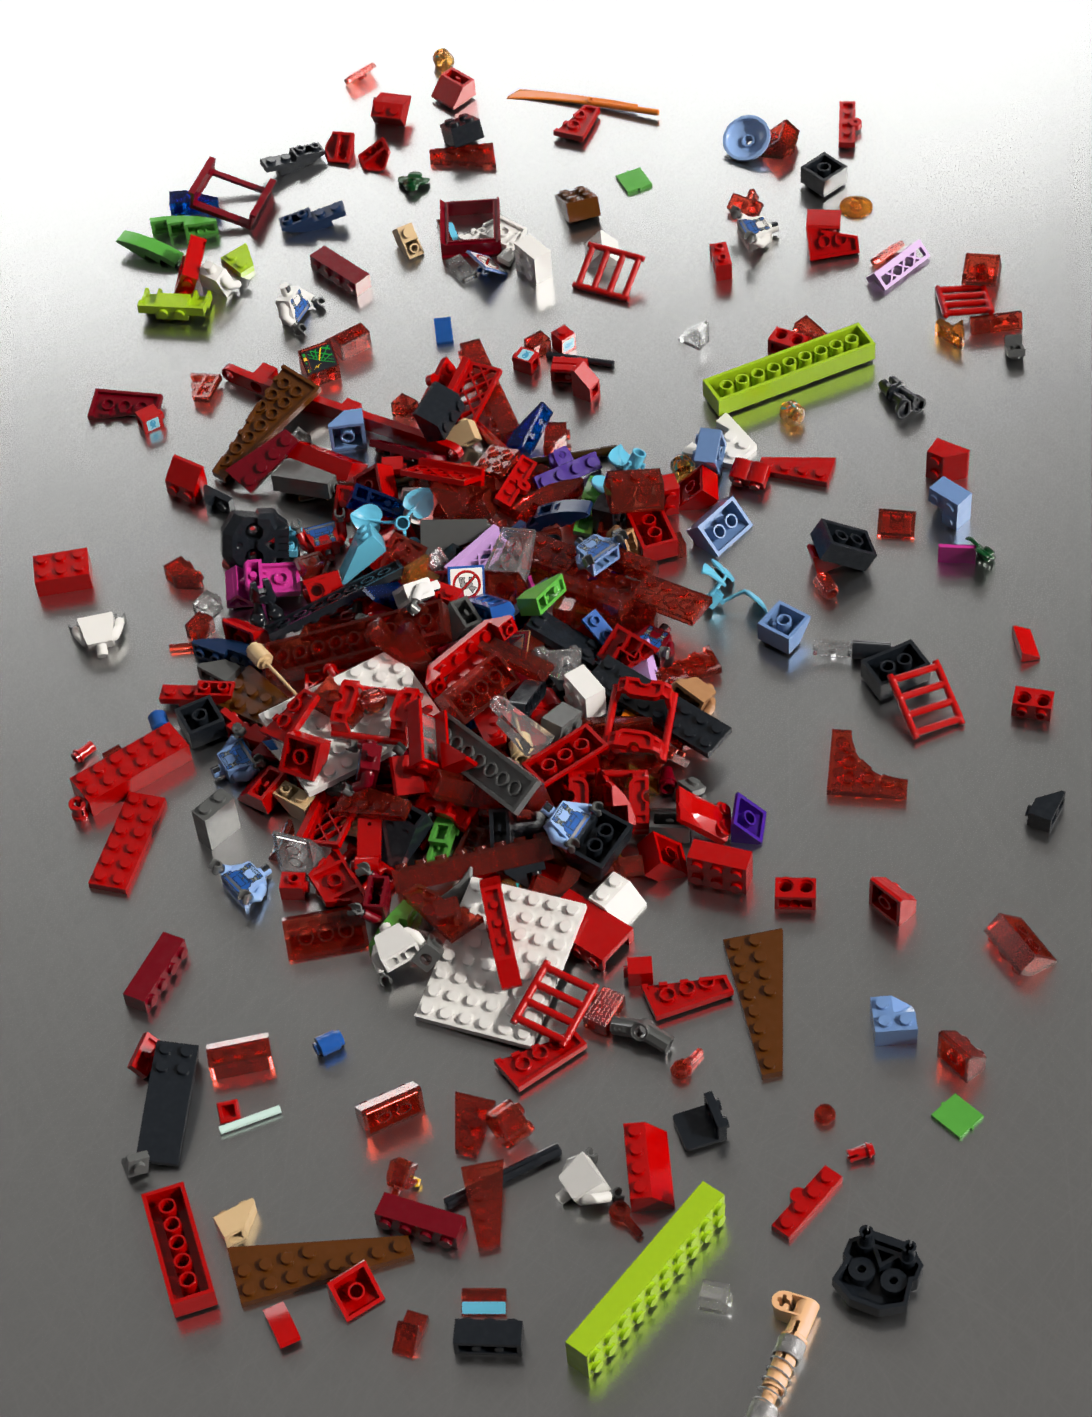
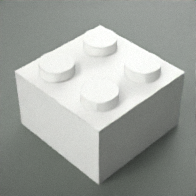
[514,234,552,285]
[563,664,606,724]

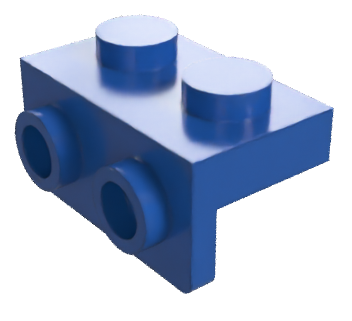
[581,609,613,646]

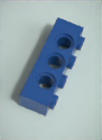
[469,593,515,621]

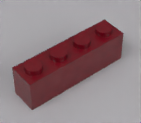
[310,245,372,297]
[123,932,188,1013]
[374,1192,467,1250]

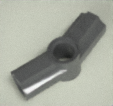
[610,1016,674,1054]

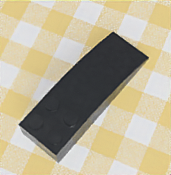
[137,1040,199,1167]

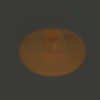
[839,195,873,219]

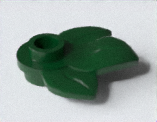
[398,171,430,191]
[965,536,996,562]

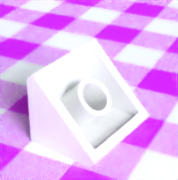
[585,230,619,268]

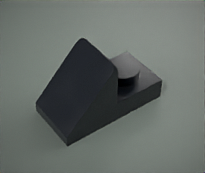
[203,484,235,516]
[503,861,546,889]

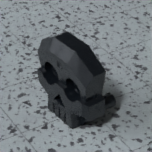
[220,507,289,569]
[832,1225,924,1317]

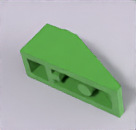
[517,573,567,616]

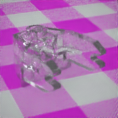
[537,645,582,680]

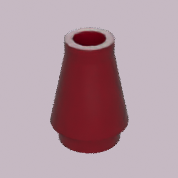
[658,766,677,794]

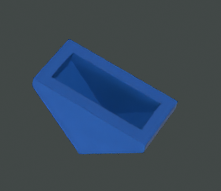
[434,316,454,345]

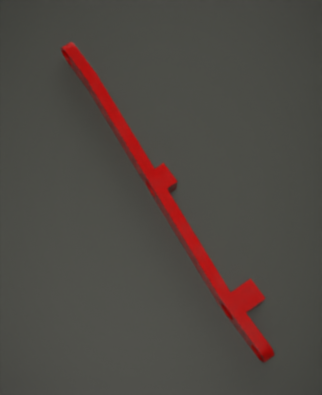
[222,362,464,462]

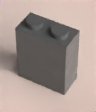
[191,788,241,850]

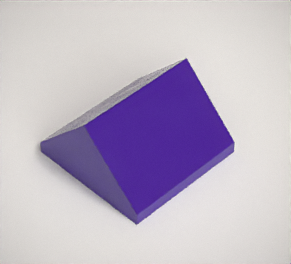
[731,792,767,845]

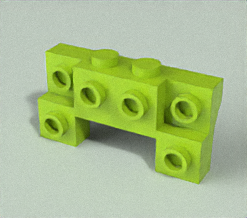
[137,288,212,320]

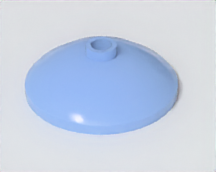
[723,115,771,162]

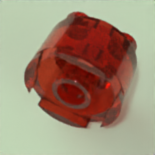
[485,1099,535,1150]

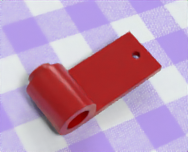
[351,818,382,876]

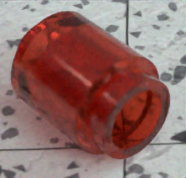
[813,572,839,600]

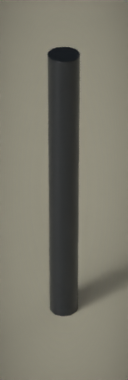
[546,351,615,367]

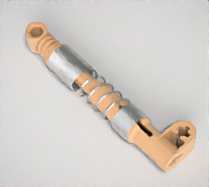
[745,1290,820,1417]

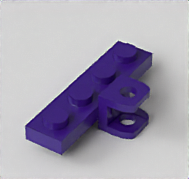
[532,446,602,495]

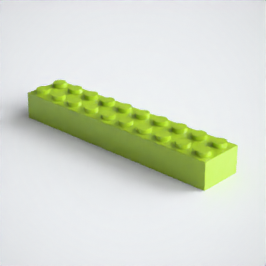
[703,322,876,416]
[565,1181,726,1378]

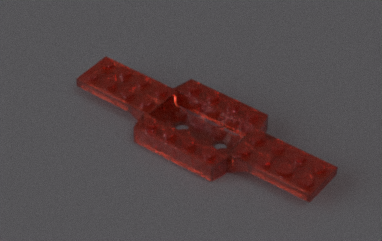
[503,527,713,626]

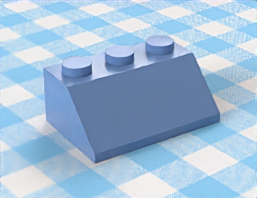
[686,496,753,557]

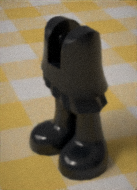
[878,376,926,419]
[249,578,284,627]

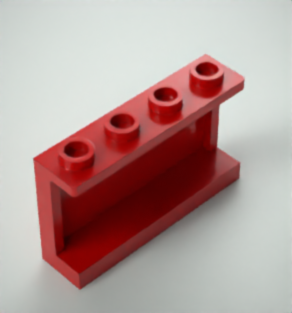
[561,888,634,972]

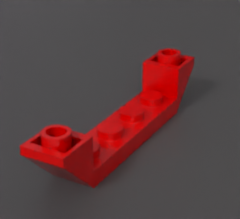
[425,615,518,699]
[479,875,522,991]

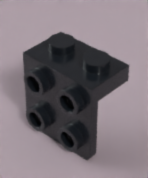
[673,1091,729,1151]

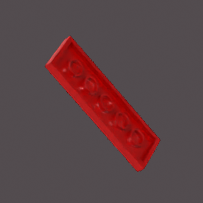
[88,791,167,895]

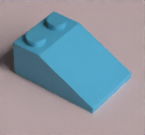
[339,523,387,585]

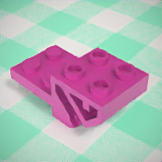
[225,559,301,608]

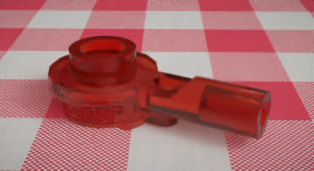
[670,1047,704,1080]
[609,1200,644,1239]

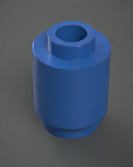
[148,710,169,731]
[312,1029,345,1057]

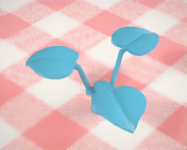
[591,444,657,496]
[350,488,434,568]
[701,558,768,615]

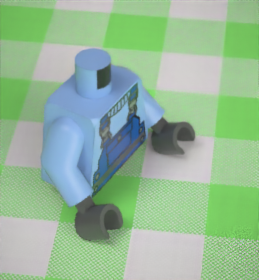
[540,801,604,854]
[209,859,272,909]

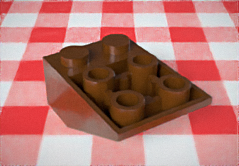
[555,186,601,223]

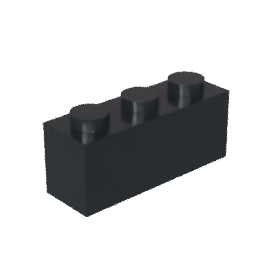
[453,1317,524,1356]

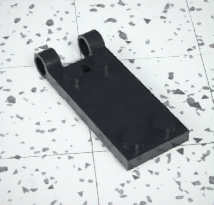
[523,611,603,671]

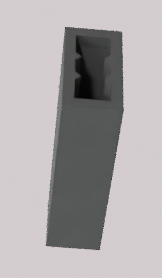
[271,458,338,499]
[420,519,492,557]

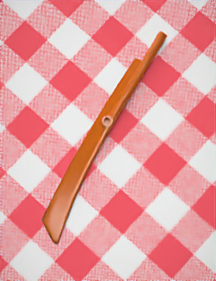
[506,89,659,116]

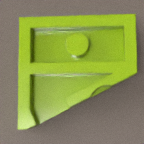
[221,243,254,277]

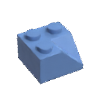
[328,408,367,452]
[692,427,727,477]
[928,476,972,531]
[757,600,811,654]
[870,996,918,1047]

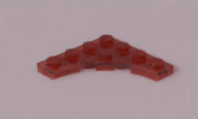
[827,729,908,800]

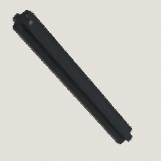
[443,1143,562,1209]

